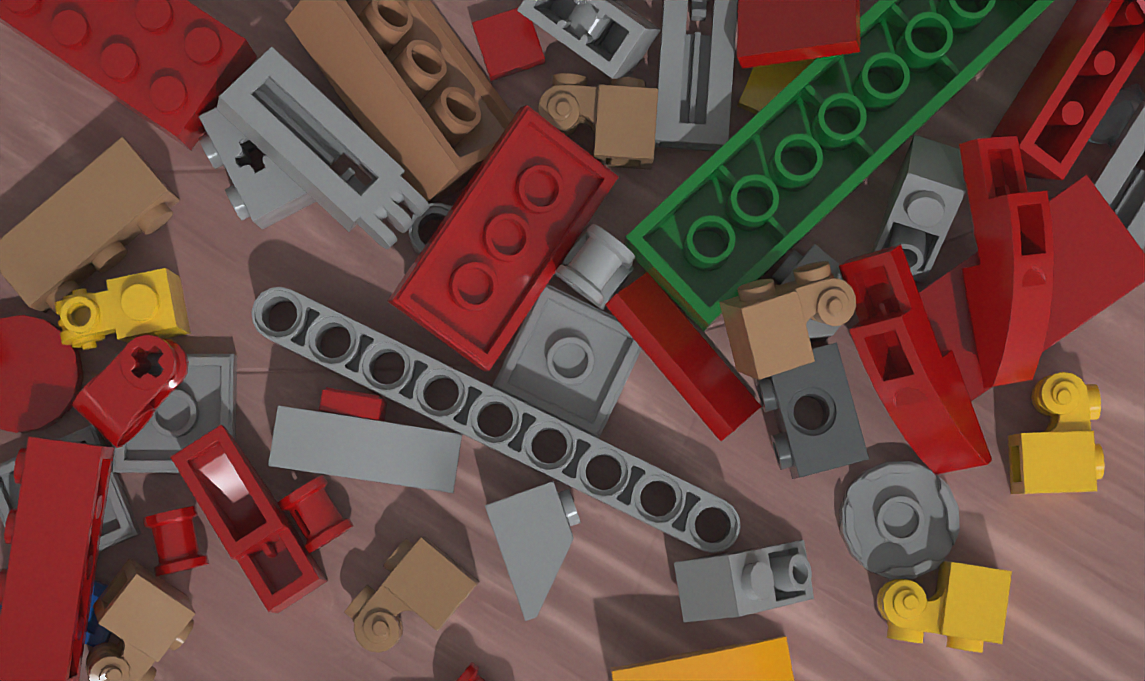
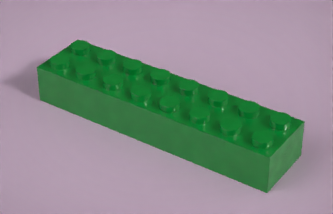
[624,0,1054,331]

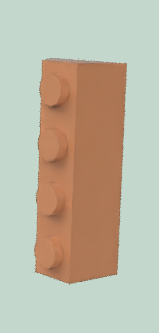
[285,0,514,204]

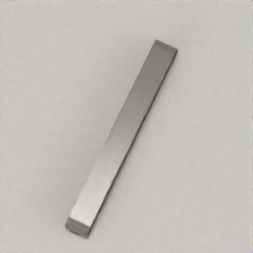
[251,287,741,553]

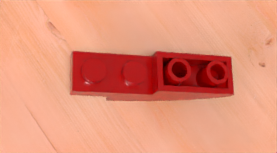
[959,136,1054,388]
[839,244,992,475]

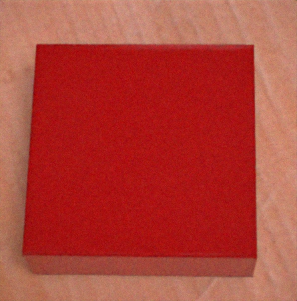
[471,7,545,81]
[319,387,387,422]

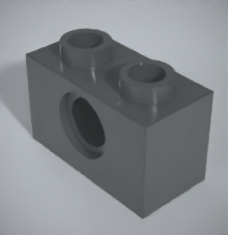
[755,343,869,479]

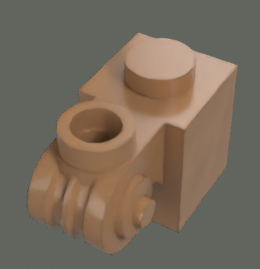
[538,73,658,170]
[719,261,856,380]
[344,536,480,653]
[85,558,196,681]

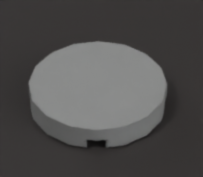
[839,461,960,579]

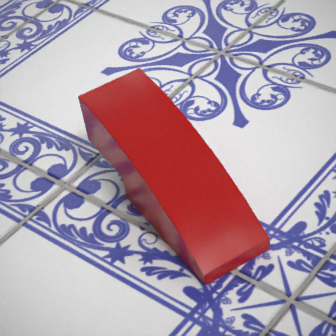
[170,424,328,613]

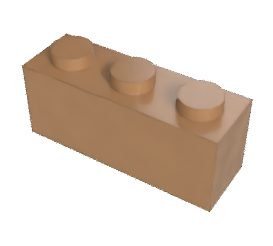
[0,137,180,313]

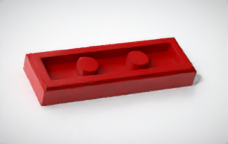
[605,272,762,441]

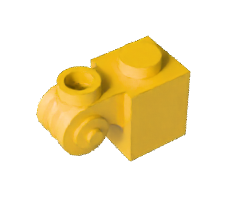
[54,268,191,350]
[1008,372,1105,494]
[877,561,1012,653]

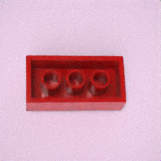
[0,0,257,150]

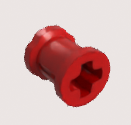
[277,475,354,554]
[143,506,209,577]

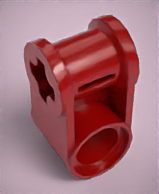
[72,335,189,448]

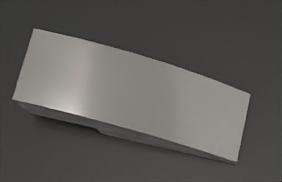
[268,406,462,493]

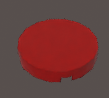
[0,315,84,434]

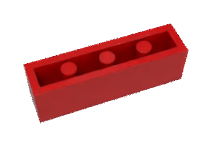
[990,0,1145,180]
[0,437,115,681]

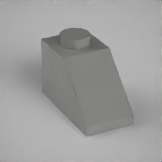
[485,481,581,621]

